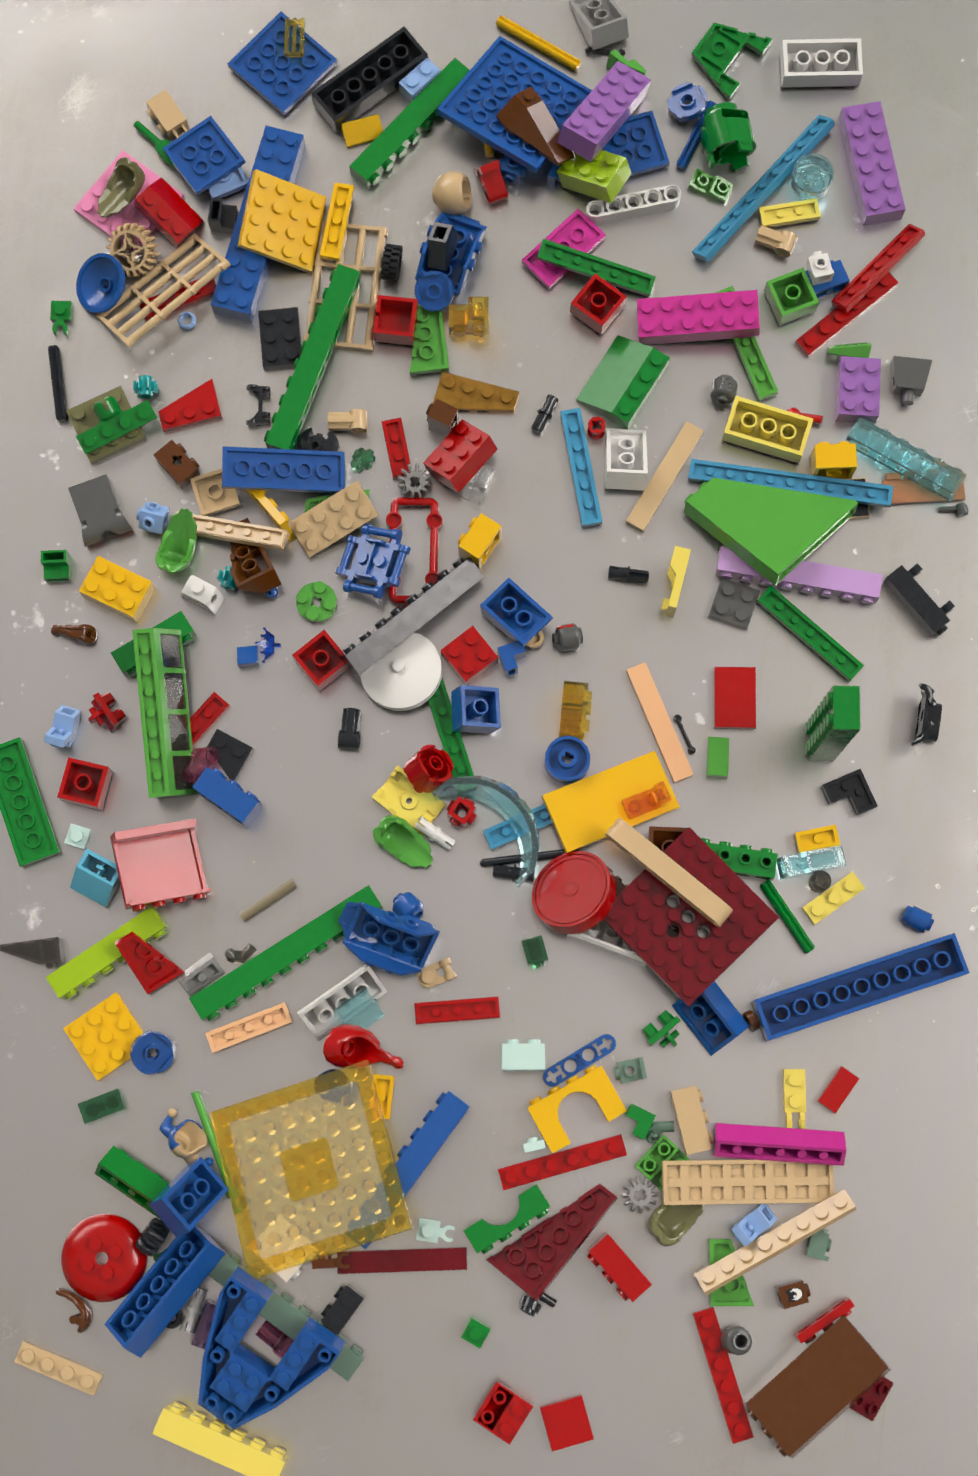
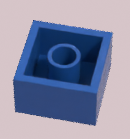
[451,685,501,734]

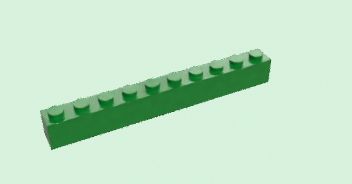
[264,264,362,449]
[189,885,383,1022]

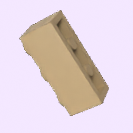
[670,1085,714,1155]

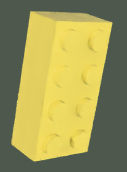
[722,396,813,463]

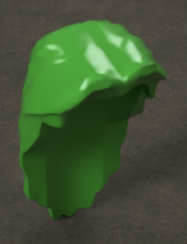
[155,508,197,574]
[373,815,433,868]

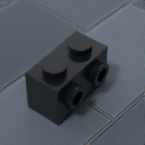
[321,1284,366,1335]

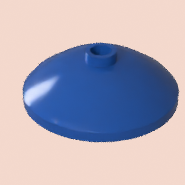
[76,253,125,313]

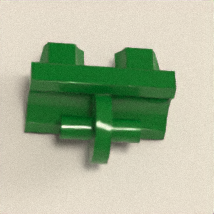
[642,1010,681,1048]

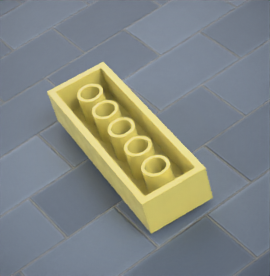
[152,1402,289,1476]

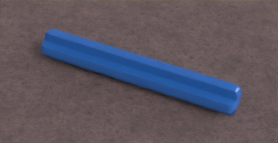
[676,100,716,170]

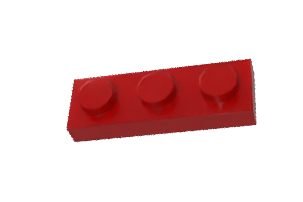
[794,1297,855,1344]

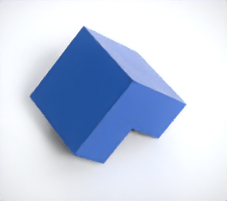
[497,641,526,677]

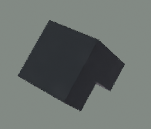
[207,198,238,233]

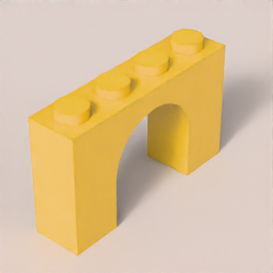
[527,1064,627,1153]

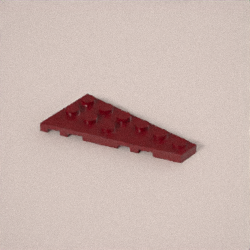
[486,1184,618,1301]

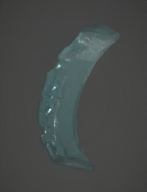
[432,776,539,888]

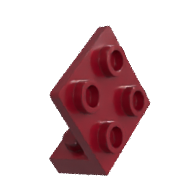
[849,1377,893,1421]

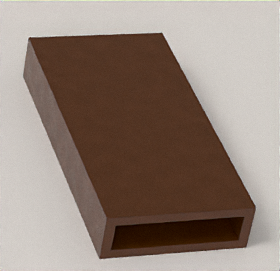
[746,1316,891,1458]

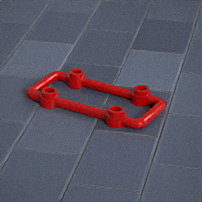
[386,497,443,604]

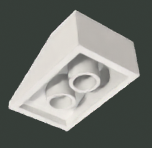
[604,428,648,491]

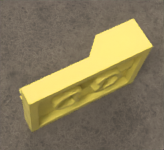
[661,546,691,618]
[372,765,447,836]

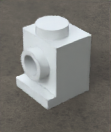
[806,251,834,285]

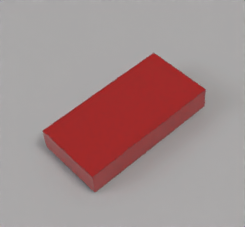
[817,1066,859,1114]

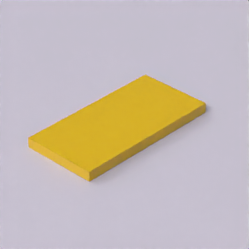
[541,751,680,854]

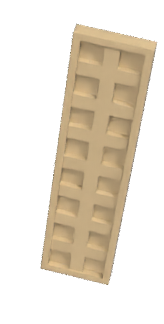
[661,1160,834,1205]

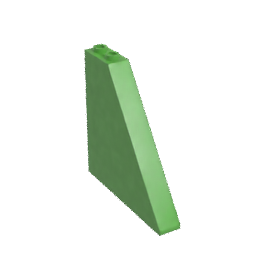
[684,478,858,586]

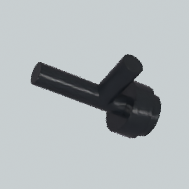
[519,1293,557,1317]

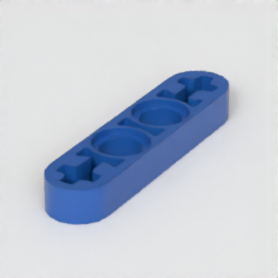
[543,1034,616,1087]

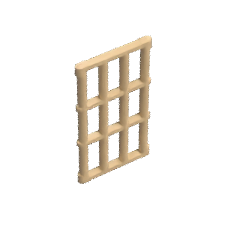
[303,221,388,352]
[94,233,231,348]

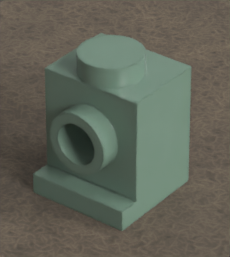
[614,1057,647,1084]
[804,1228,832,1261]

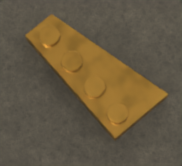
[433,371,519,413]

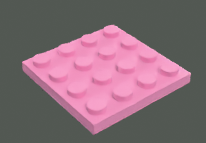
[73,151,185,252]

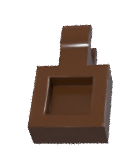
[312,1252,351,1269]

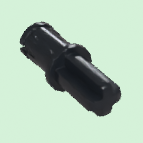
[531,394,559,434]
[608,565,649,582]
[493,865,535,882]

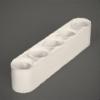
[586,185,681,225]

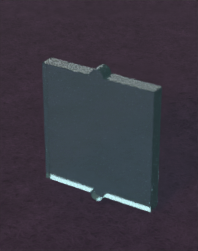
[335,988,384,1028]

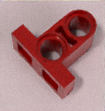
[474,160,509,205]

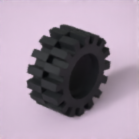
[381,243,403,282]

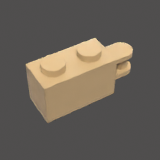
[146,90,189,140]

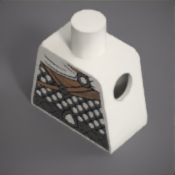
[181,575,225,615]

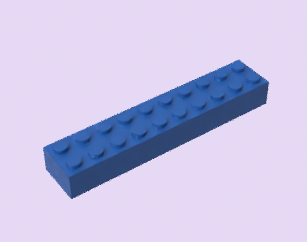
[211,126,305,323]
[752,933,970,1042]

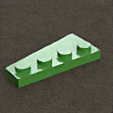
[409,304,449,375]

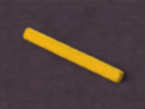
[496,15,581,71]

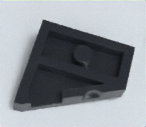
[207,729,254,782]

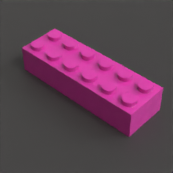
[637,290,760,345]

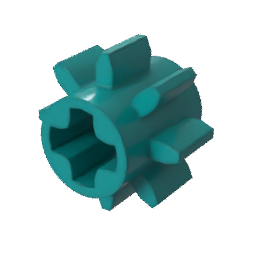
[133,375,158,399]
[217,566,237,590]

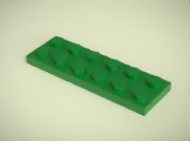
[0,737,61,867]

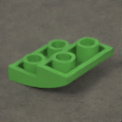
[635,1134,690,1192]

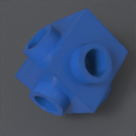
[499,155,527,185]

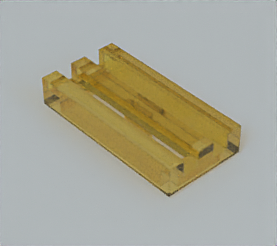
[284,18,305,57]

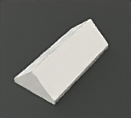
[567,920,647,966]
[297,964,387,1041]

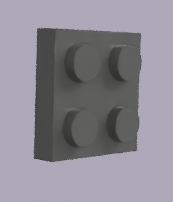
[708,578,760,630]

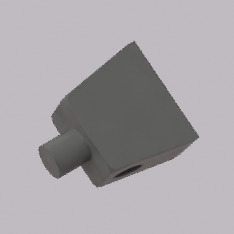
[890,356,932,405]

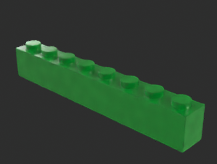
[349,58,470,189]

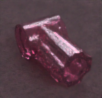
[183,746,219,784]
[255,1320,294,1359]

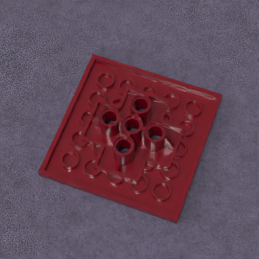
[603,827,779,1007]

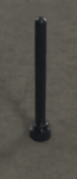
[480,849,579,867]

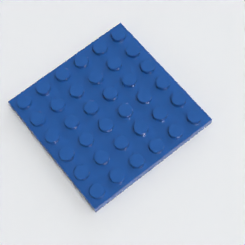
[436,36,592,173]

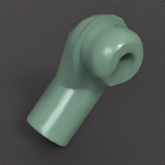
[646,1121,674,1143]

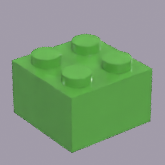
[764,268,819,326]

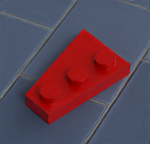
[158,379,222,432]

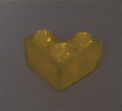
[449,297,489,337]
[559,681,592,740]

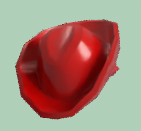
[323,1024,404,1069]

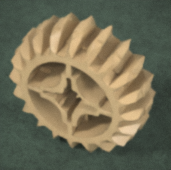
[106,223,159,277]

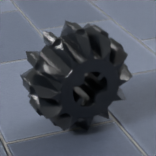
[136,1218,170,1257]

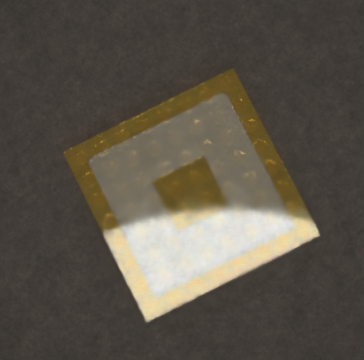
[210,1060,413,1279]

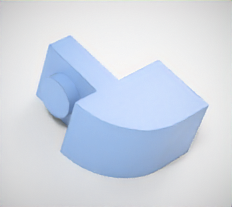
[44,705,81,748]
[731,1204,778,1247]

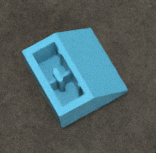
[70,849,120,908]

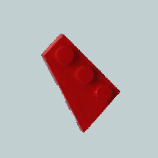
[114,931,184,995]

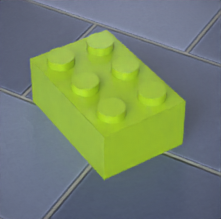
[557,150,632,203]

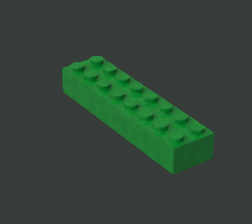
[805,686,860,761]

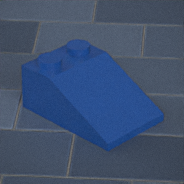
[480,578,553,646]

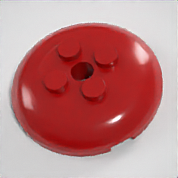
[61,1214,148,1302]

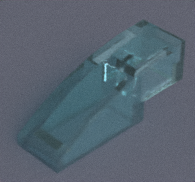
[777,845,847,880]

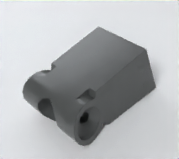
[68,474,133,547]

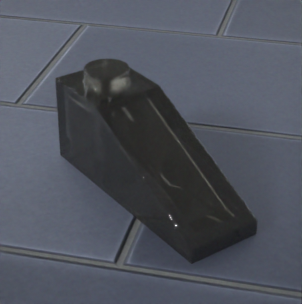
[0,937,65,969]

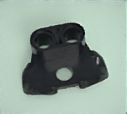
[911,683,942,746]

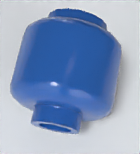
[392,892,424,919]

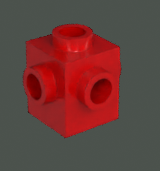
[446,796,477,828]

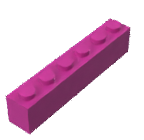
[714,1123,847,1166]

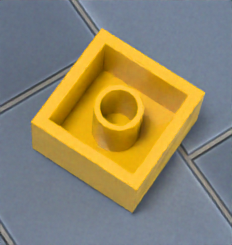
[809,441,857,479]
[457,513,502,570]

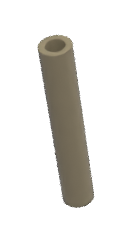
[239,879,297,922]

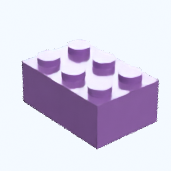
[835,356,881,424]

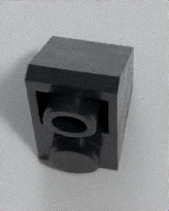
[427,222,460,272]

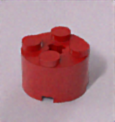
[403,744,453,793]

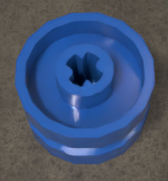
[544,736,590,785]

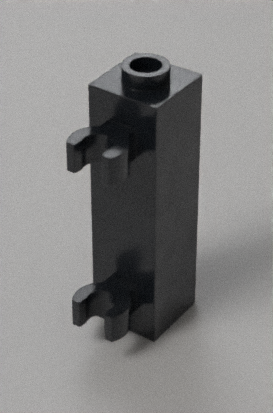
[883,563,955,637]

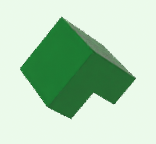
[41,550,72,582]
[625,1104,656,1140]

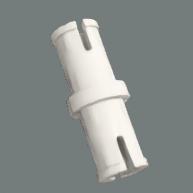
[414,816,455,851]
[180,1288,207,1334]

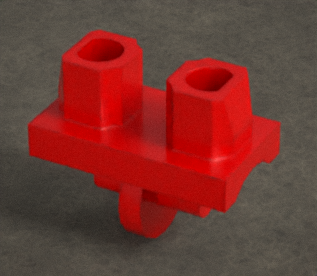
[88,692,126,732]

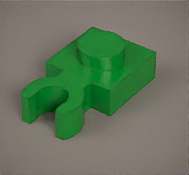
[50,301,73,336]

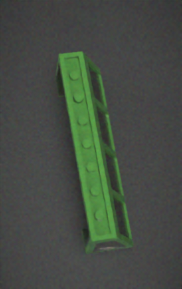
[132,628,197,798]

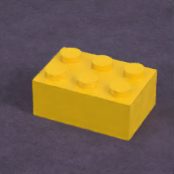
[79,556,156,623]

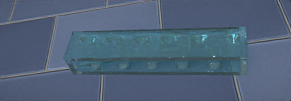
[846,417,967,502]

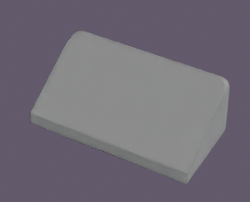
[176,953,225,997]

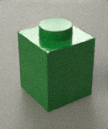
[461,1316,491,1349]

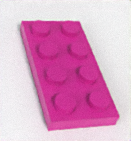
[522,208,606,289]

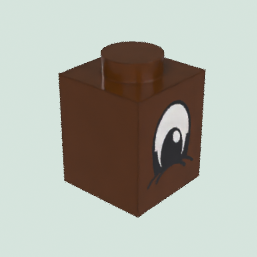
[775,1279,811,1309]

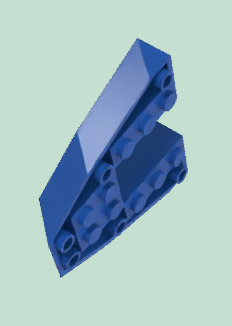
[198,1267,346,1429]

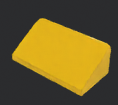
[341,114,383,148]

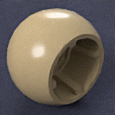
[432,171,472,215]

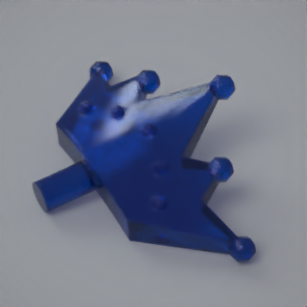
[255,627,281,663]

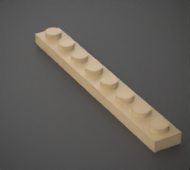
[694,1189,857,1296]

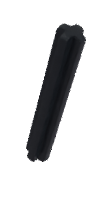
[48,345,68,422]

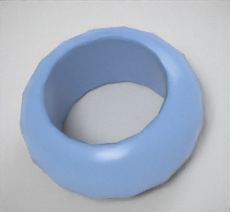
[178,311,196,330]

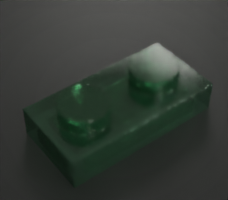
[78,1088,126,1124]

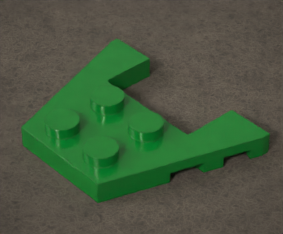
[692,23,772,100]

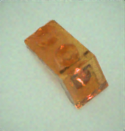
[621,781,672,820]

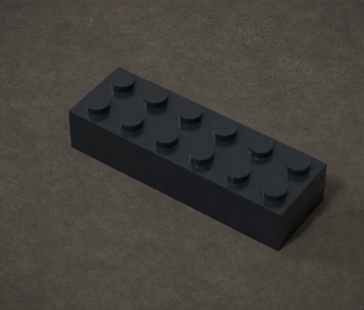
[311,26,428,133]

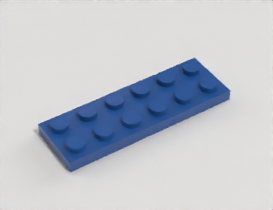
[222,446,345,493]

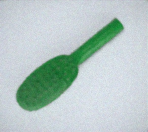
[133,120,177,169]

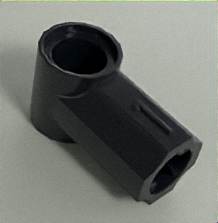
[338,708,361,750]

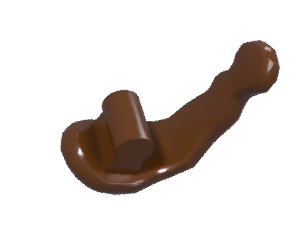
[51,624,98,644]
[56,1288,92,1333]

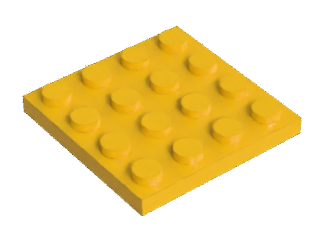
[238,169,326,273]

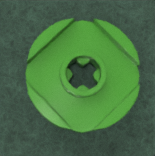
[296,581,337,623]

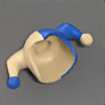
[159,1108,213,1166]

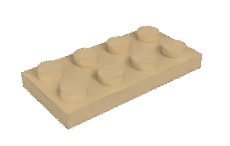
[289,480,379,558]

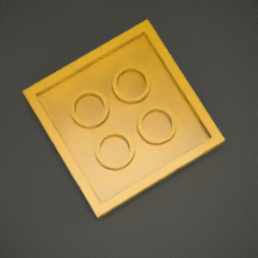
[63,992,144,1081]

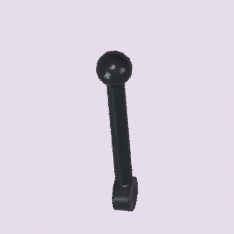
[585,46,625,56]
[673,715,696,754]

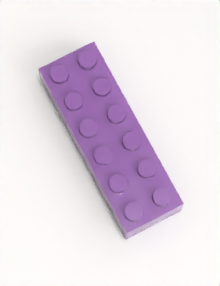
[557,61,651,162]
[838,101,906,226]

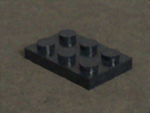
[258,307,302,370]

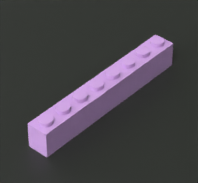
[715,546,883,604]

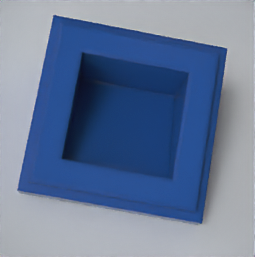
[237,645,259,668]

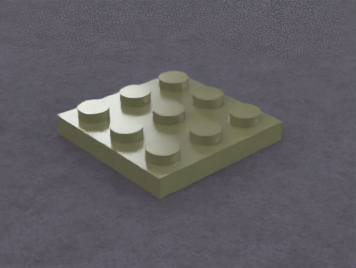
[66,386,146,464]

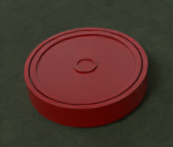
[532,851,616,934]

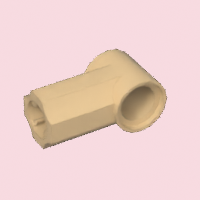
[755,225,797,257]
[328,409,367,434]

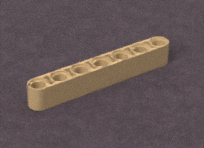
[605,818,733,927]

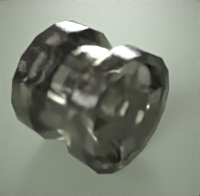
[808,870,832,893]

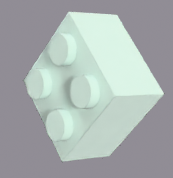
[502,1039,545,1071]

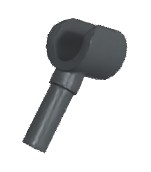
[939,502,969,517]

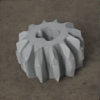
[397,463,432,498]
[621,1176,658,1214]

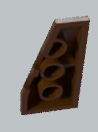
[496,87,574,166]
[230,518,281,593]

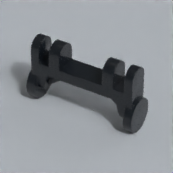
[246,384,270,426]

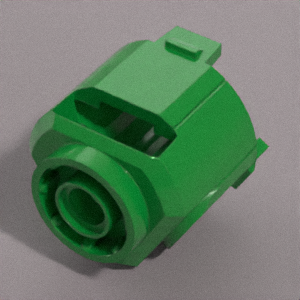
[700,102,756,171]

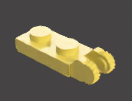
[783,1069,806,1129]

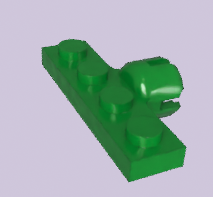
[76,396,157,454]

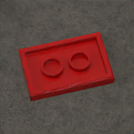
[714,667,756,729]

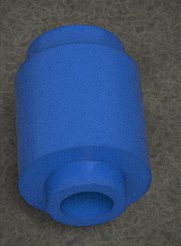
[901,905,934,933]

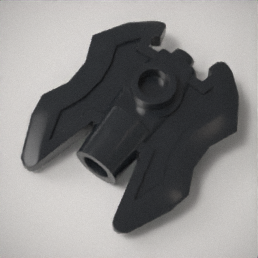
[296,428,340,452]

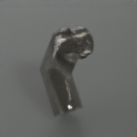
[225,943,257,963]

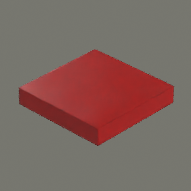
[540,1395,594,1452]

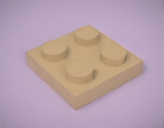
[190,469,241,516]

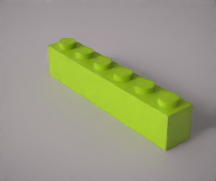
[45,906,169,1000]

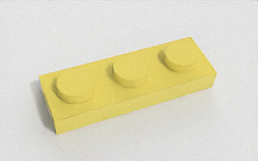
[758,198,821,228]
[801,871,865,925]

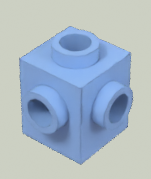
[136,502,170,534]

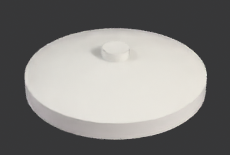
[361,632,443,711]

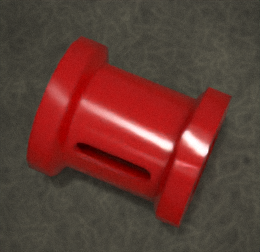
[587,417,606,440]

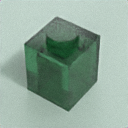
[521,935,548,969]

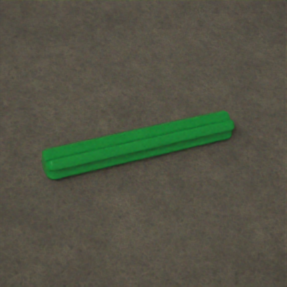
[760,879,815,953]

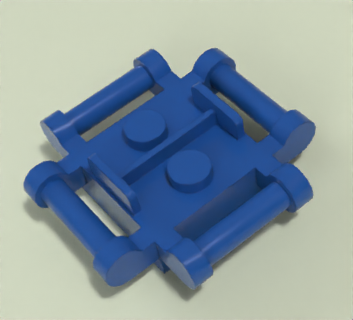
[335,523,411,599]

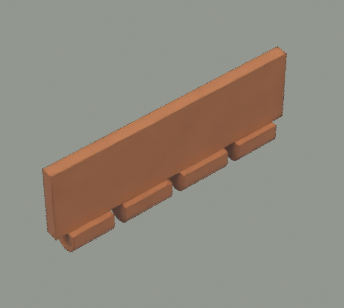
[882,469,965,504]

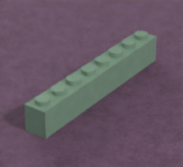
[209,1253,365,1381]

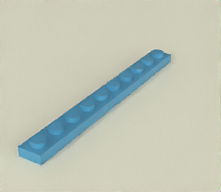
[692,115,835,262]
[688,459,893,508]

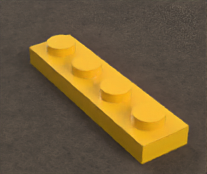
[320,182,354,261]

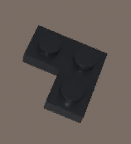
[822,769,878,815]

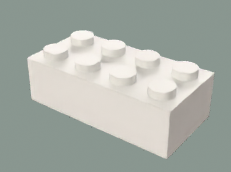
[780,38,863,87]

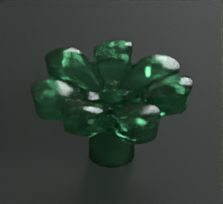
[350,447,376,472]

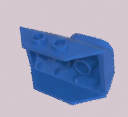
[415,212,487,297]
[338,901,440,976]

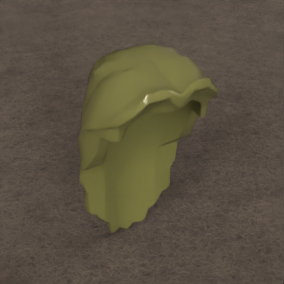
[97,156,145,218]
[647,1204,704,1246]

